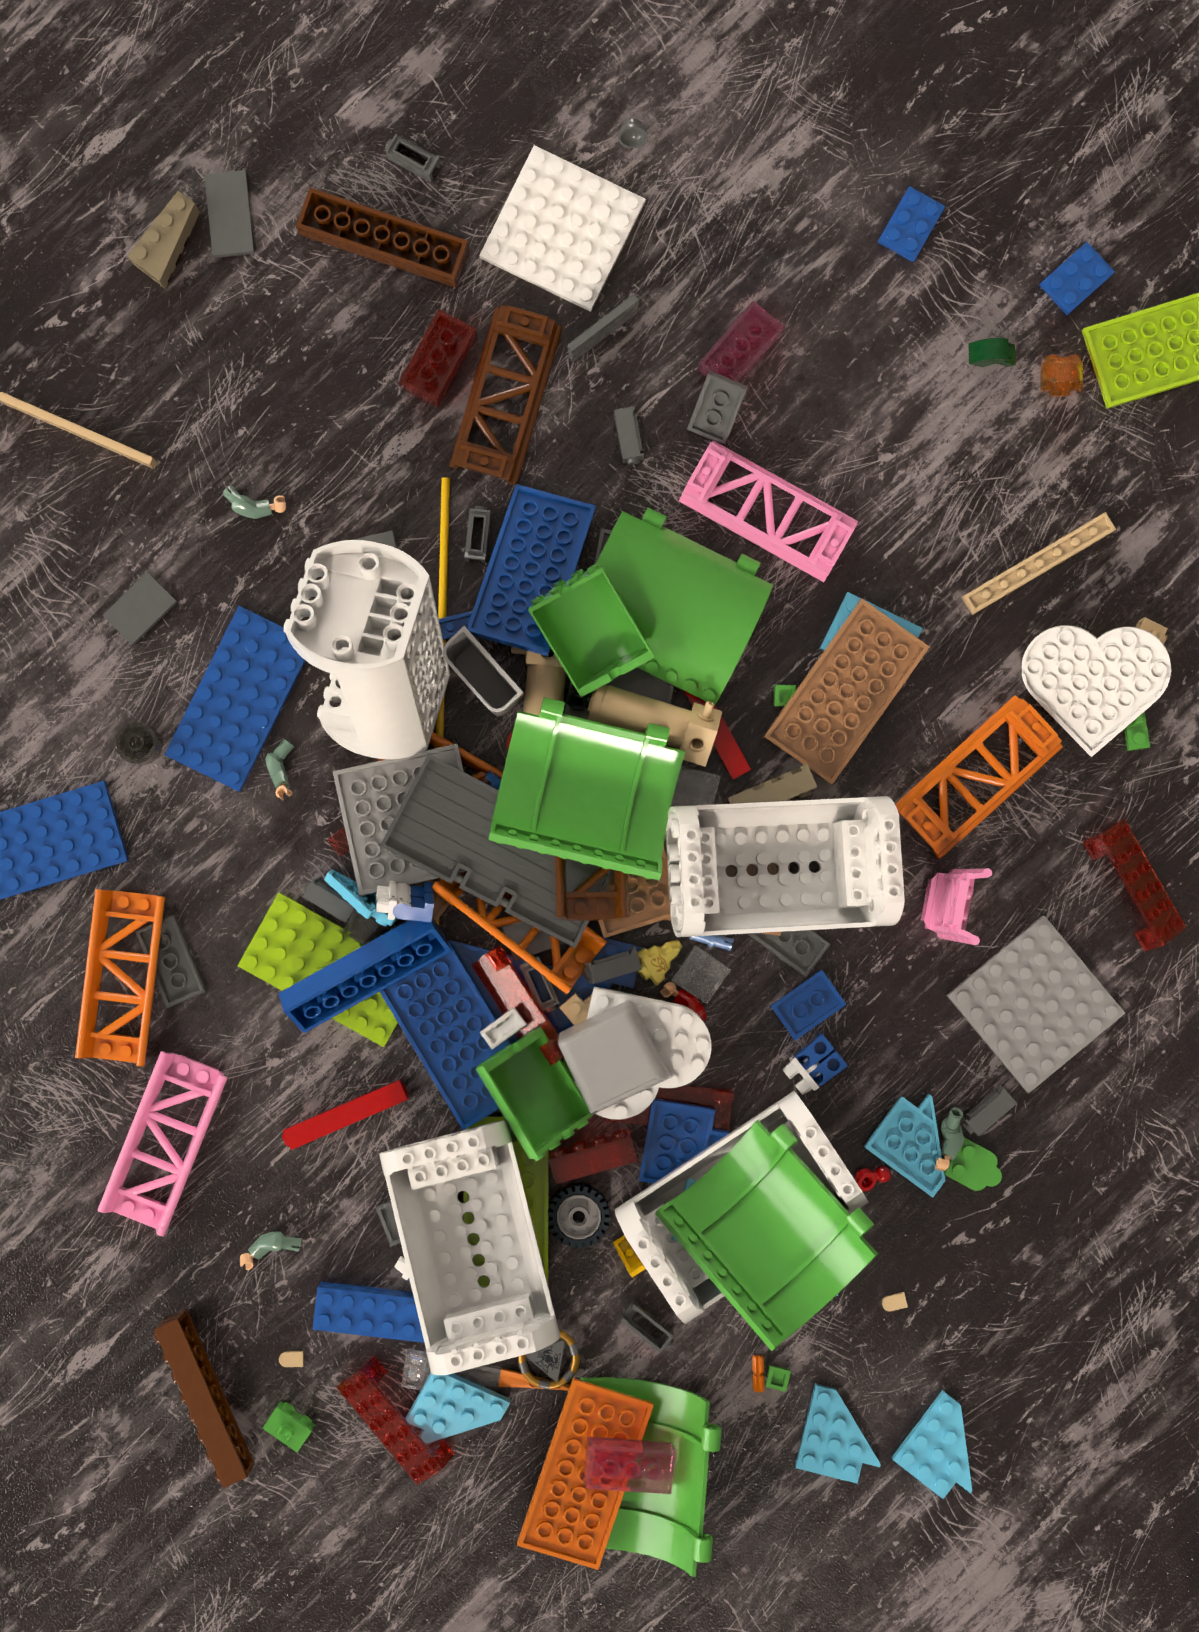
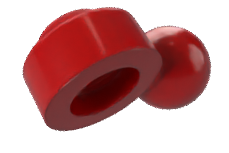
[854,1165,891,1191]

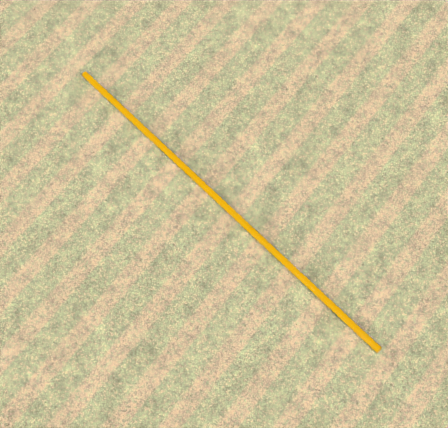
[435,478,450,925]

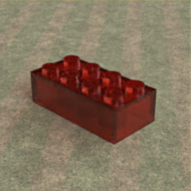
[399,309,477,408]
[549,1129,638,1185]

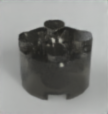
[115,722,163,765]
[343,908,392,945]

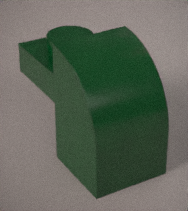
[968,338,1016,367]

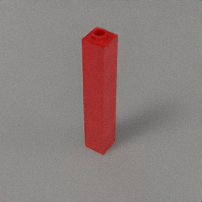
[282,1078,410,1150]

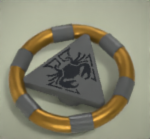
[518,1328,580,1390]

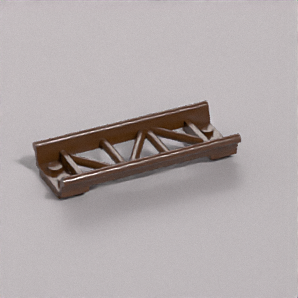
[449,305,563,486]
[555,856,630,921]

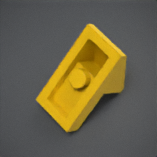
[613,1235,646,1278]

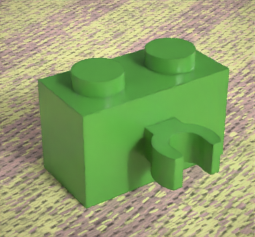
[262,1401,315,1452]

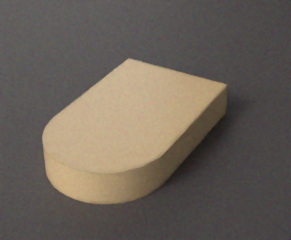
[882,1292,908,1311]
[279,1351,304,1367]

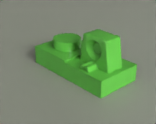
[1124,711,1150,751]

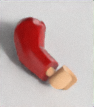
[660,982,707,1022]

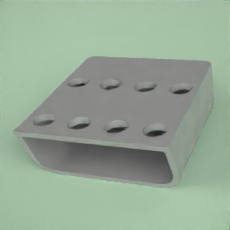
[443,626,524,716]
[558,1001,673,1114]

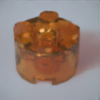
[1040,355,1083,397]

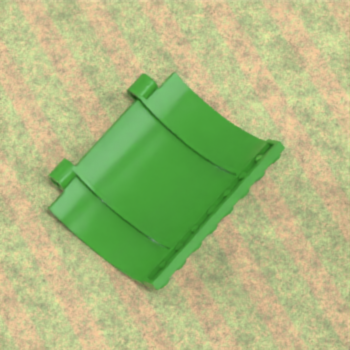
[596,507,773,705]
[488,697,685,880]
[655,1120,878,1351]
[580,1377,722,1577]

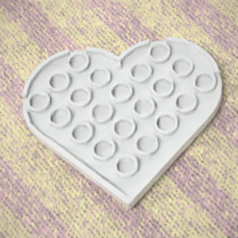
[1022,625,1171,757]
[575,986,711,1119]

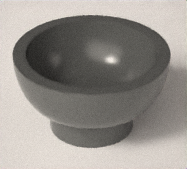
[618,119,648,148]

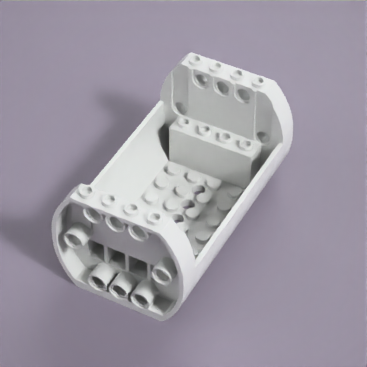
[284,540,450,759]
[665,796,905,937]
[615,1091,869,1324]
[379,1120,560,1375]

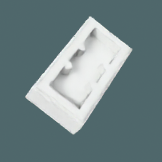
[480,1007,527,1049]

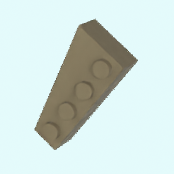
[127,191,200,289]
[727,764,817,804]

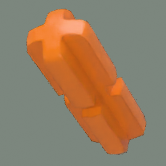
[752,1354,765,1392]

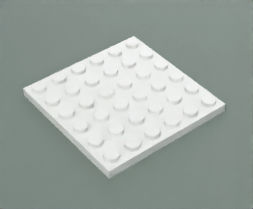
[479,145,646,312]

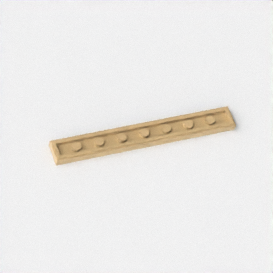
[0,392,157,469]
[961,512,1116,615]

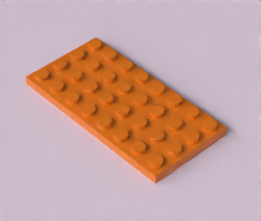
[517,1378,654,1570]

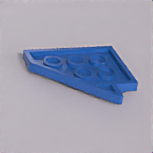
[639,1098,729,1183]

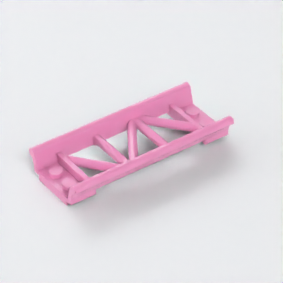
[679,440,858,582]
[921,868,992,945]
[98,1051,228,1237]

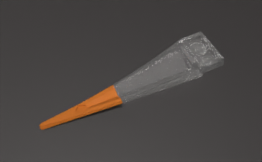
[401,1349,570,1391]

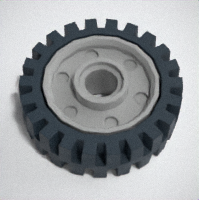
[548,1183,610,1248]

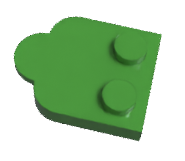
[944,1137,1002,1191]

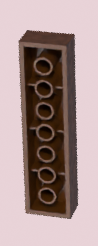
[296,187,469,288]
[154,1309,255,1488]

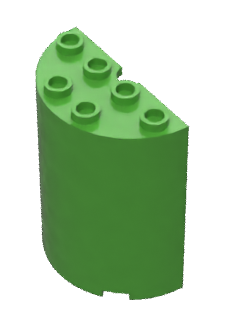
[528,564,655,697]
[475,1027,594,1161]

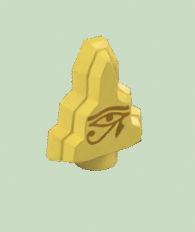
[637,940,683,986]

